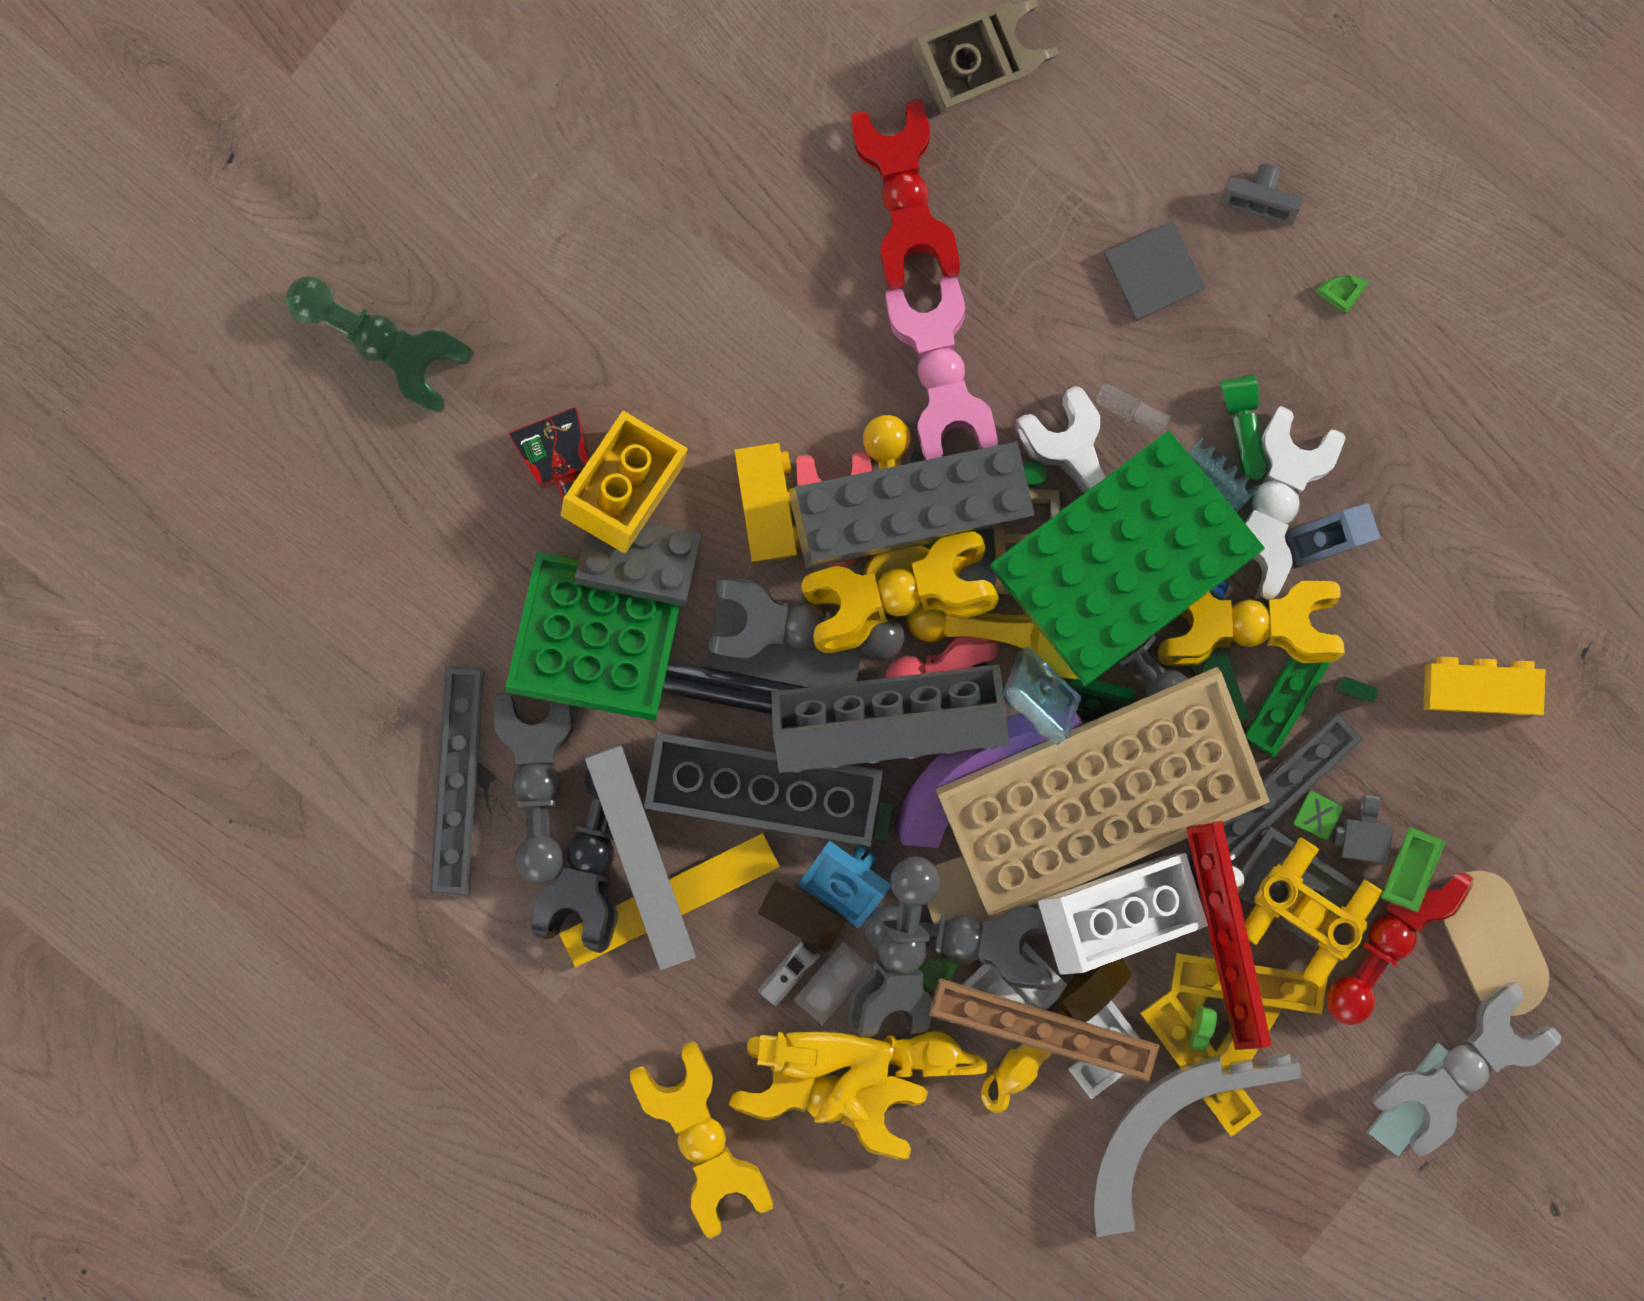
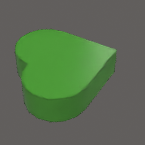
[1189,1005,1217,1052]

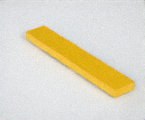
[559,833,780,968]

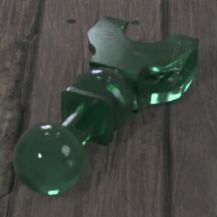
[285,276,474,413]

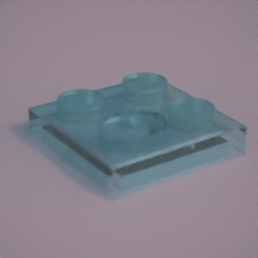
[1002,646,1081,746]

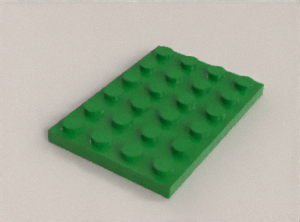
[990,430,1265,687]

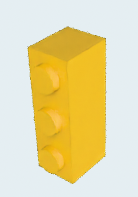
[734,443,801,564]
[1423,657,1546,716]

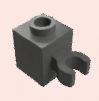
[1333,795,1393,864]

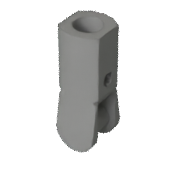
[757,939,820,1007]

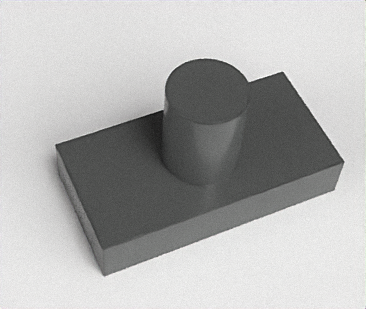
[1220,164,1303,225]

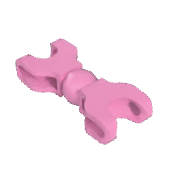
[885,276,998,460]

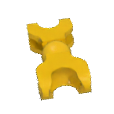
[801,532,999,653]
[1157,581,1345,666]
[729,1036,928,1161]
[630,1041,773,1239]

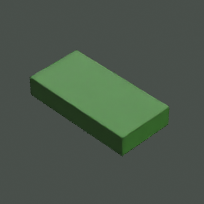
[1381,827,1446,913]

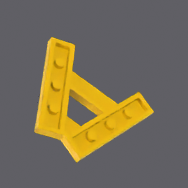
[1140,953,1327,1137]

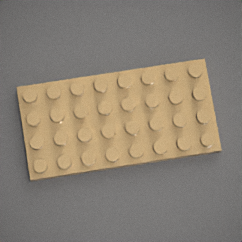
[935,667,1270,921]

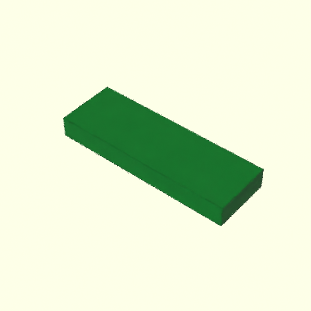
[1244,655,1331,758]

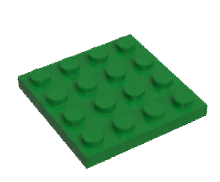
[505,551,680,721]

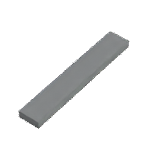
[585,744,696,970]

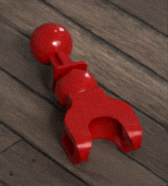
[1326,860,1474,1025]

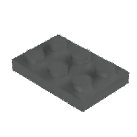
[575,523,702,607]
[1238,827,1359,950]

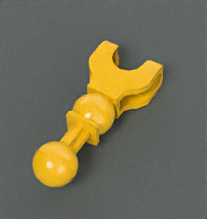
[863,415,930,582]

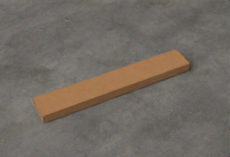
[928,978,1160,1082]

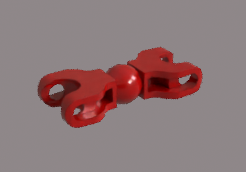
[851,98,960,290]

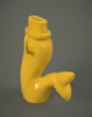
[757,1031,890,1123]

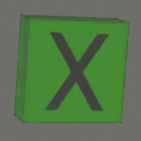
[1292,790,1344,841]

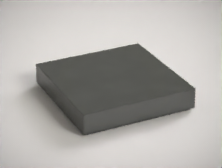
[1104,220,1205,321]

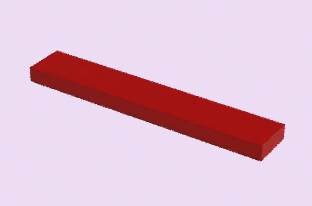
[1186,821,1272,1050]

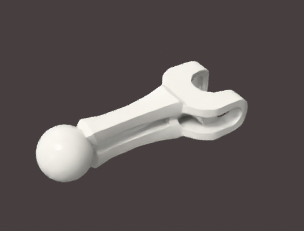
[1015,386,1106,494]

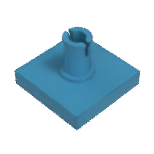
[797,840,891,929]

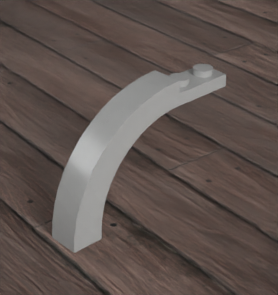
[1094,1053,1302,1237]

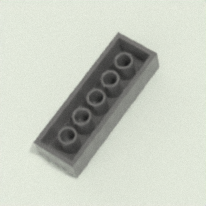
[789,442,1035,569]
[771,664,1010,773]
[644,733,883,846]

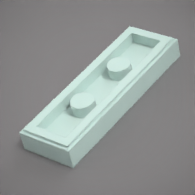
[1367,1043,1449,1157]

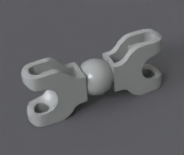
[1372,982,1561,1156]

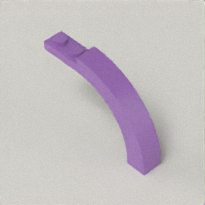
[894,709,1089,848]

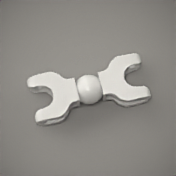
[1245,406,1345,600]

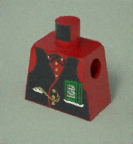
[509,406,589,501]

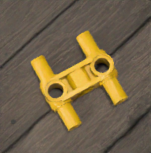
[1245,838,1383,988]

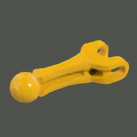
[906,603,1078,679]

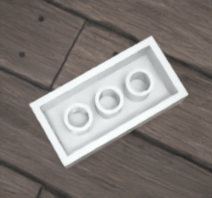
[1038,853,1208,975]

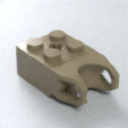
[911,0,1059,115]

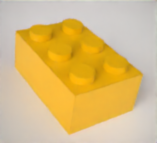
[560,411,688,554]

